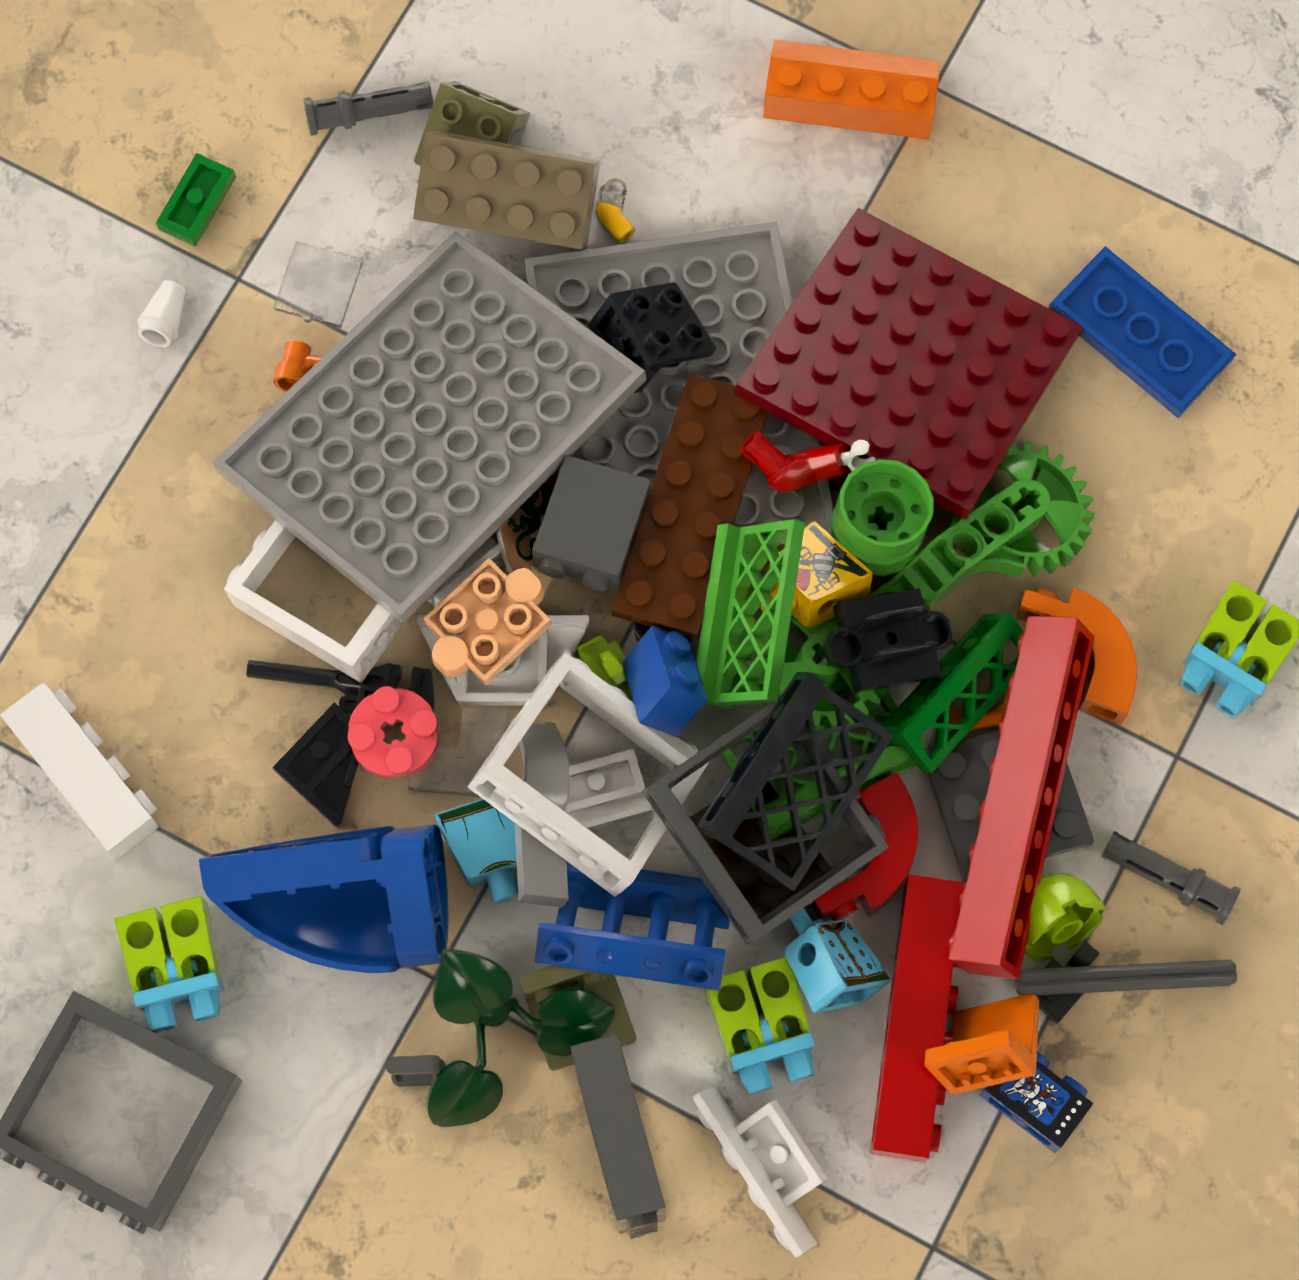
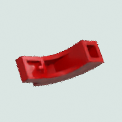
[812,772,918,921]

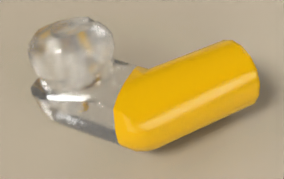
[595,178,636,243]

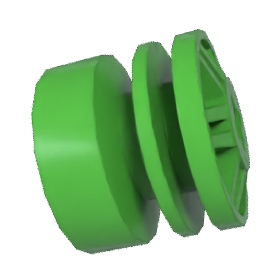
[830,459,934,576]

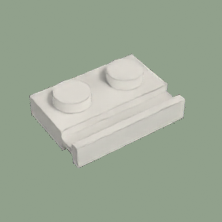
[565,748,652,831]

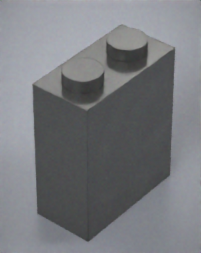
[532,455,651,591]

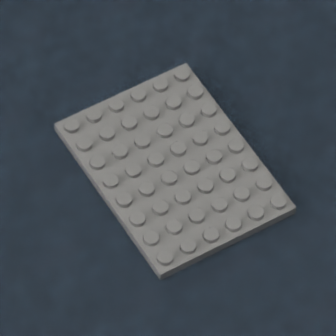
[524,221,833,582]
[212,231,647,624]

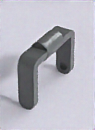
[385,1055,446,1087]

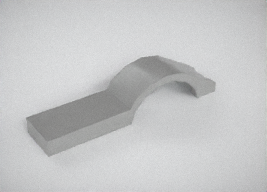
[509,717,569,907]

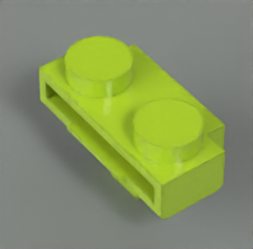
[576,634,634,703]

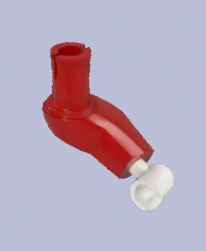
[739,430,876,492]

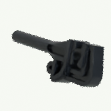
[246,660,435,716]

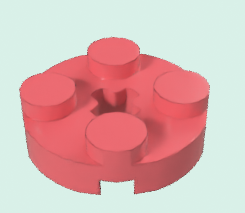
[348,687,439,779]

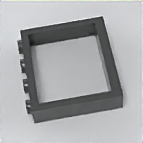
[641,696,889,945]
[0,990,242,1234]
[570,1033,666,1239]

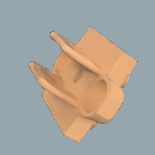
[423,558,552,686]

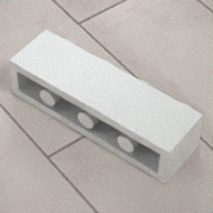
[0,681,159,860]

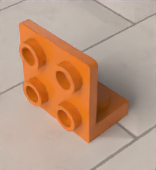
[924,994,1039,1095]

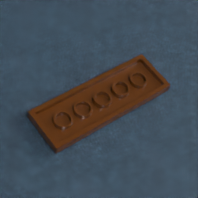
[611,373,769,640]

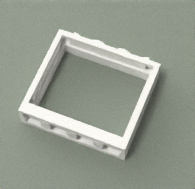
[224,520,404,683]
[468,652,709,897]

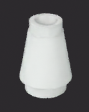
[137,281,186,347]

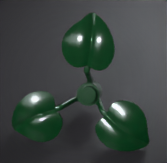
[427,948,615,1127]

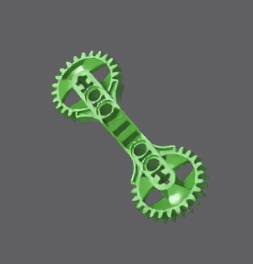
[747,441,1095,735]

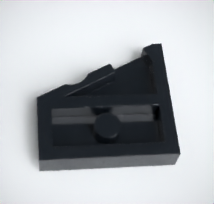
[272,702,359,828]

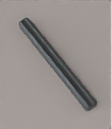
[1015,960,1237,995]

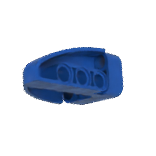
[199,824,448,973]

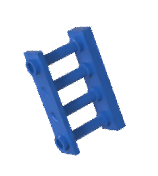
[535,861,730,991]

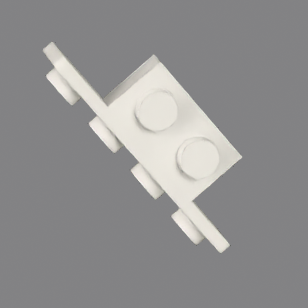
[693,1086,828,1258]

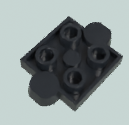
[823,588,953,694]

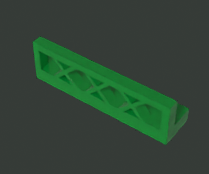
[881,613,1024,774]

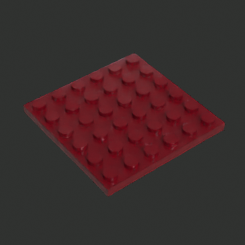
[734,208,1083,520]

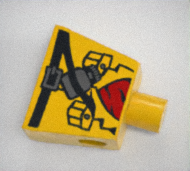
[760,521,873,628]

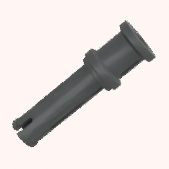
[303,81,433,136]
[1101,831,1241,925]

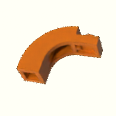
[1015,587,1137,725]

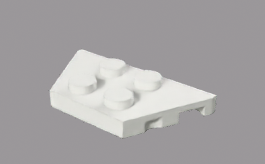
[417,615,589,706]

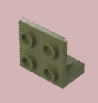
[414,81,531,166]
[518,965,636,1071]

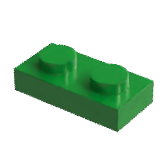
[156,153,236,247]

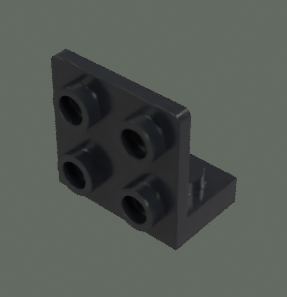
[588,282,716,393]

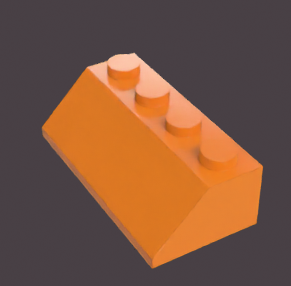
[763,39,939,140]

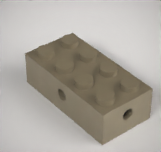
[413,130,601,250]

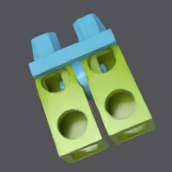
[1179,579,1299,719]
[114,896,224,1033]
[703,957,815,1095]

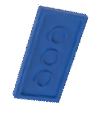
[1048,246,1236,419]

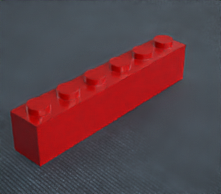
[869,874,963,1163]

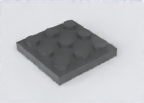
[926,730,1094,883]

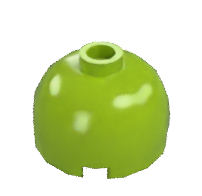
[1025,873,1106,962]

